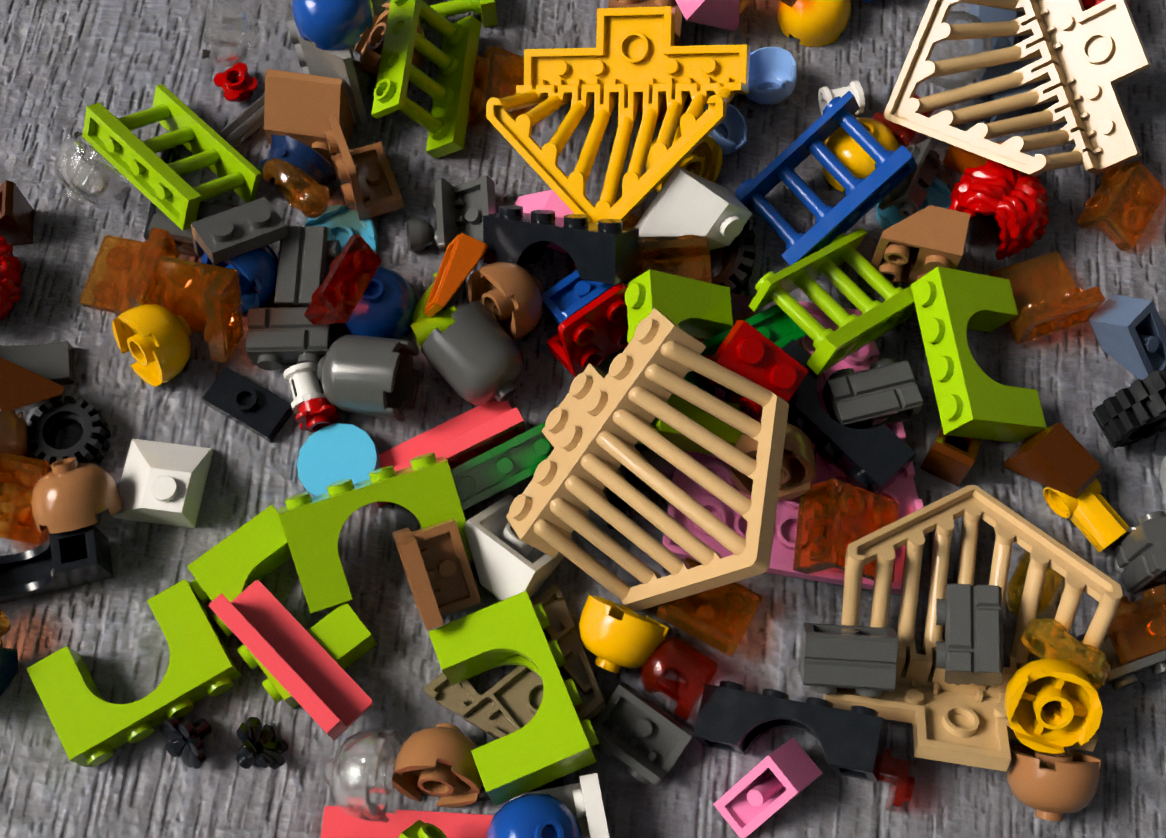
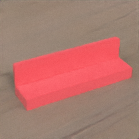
[376,399,526,508]
[208,580,373,741]
[321,806,494,838]

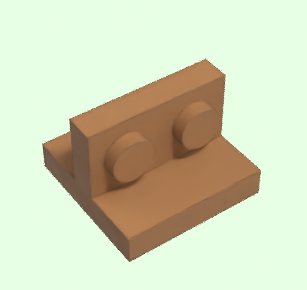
[392,518,481,631]

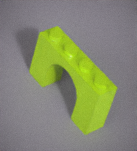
[911,266,1047,443]
[625,269,743,455]
[278,453,473,614]
[187,505,377,709]
[26,579,242,767]
[428,591,599,806]

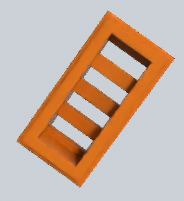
[424,233,488,317]

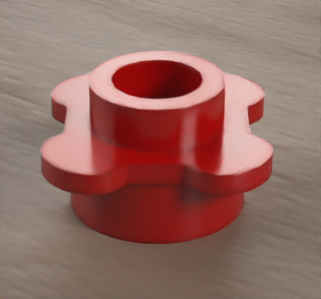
[214,62,258,102]
[296,398,340,432]

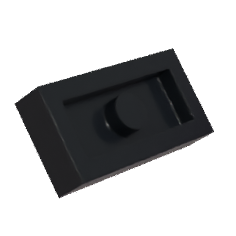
[202,367,294,443]

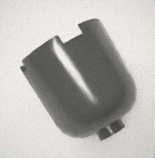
[421,301,524,405]
[317,335,420,421]

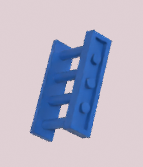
[735,91,917,266]

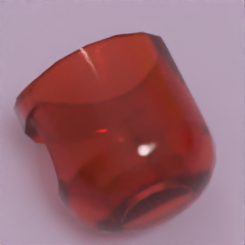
[641,637,719,722]

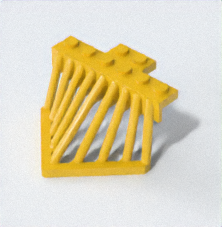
[486,6,750,223]

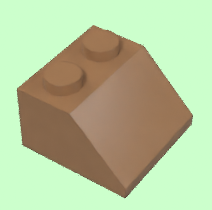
[264,69,355,160]

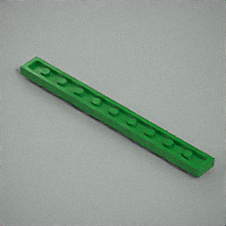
[451,304,807,510]

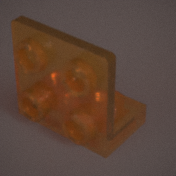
[79,227,180,314]
[987,251,1105,345]
[158,256,244,363]
[793,478,899,583]

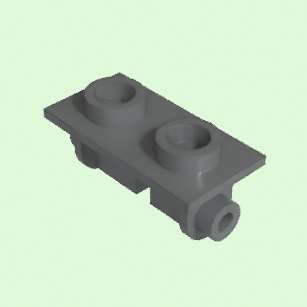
[879,137,941,218]

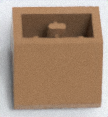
[871,205,971,285]

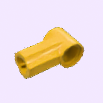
[1043,478,1130,553]

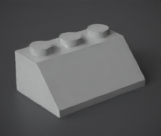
[287,3,369,126]

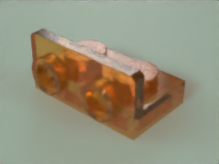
[631,235,712,283]
[1107,584,1166,665]

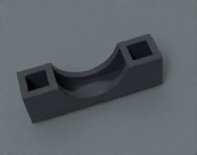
[483,205,639,285]
[782,339,916,500]
[0,524,114,604]
[693,681,888,783]

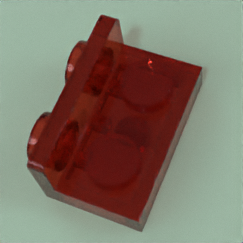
[304,235,382,325]

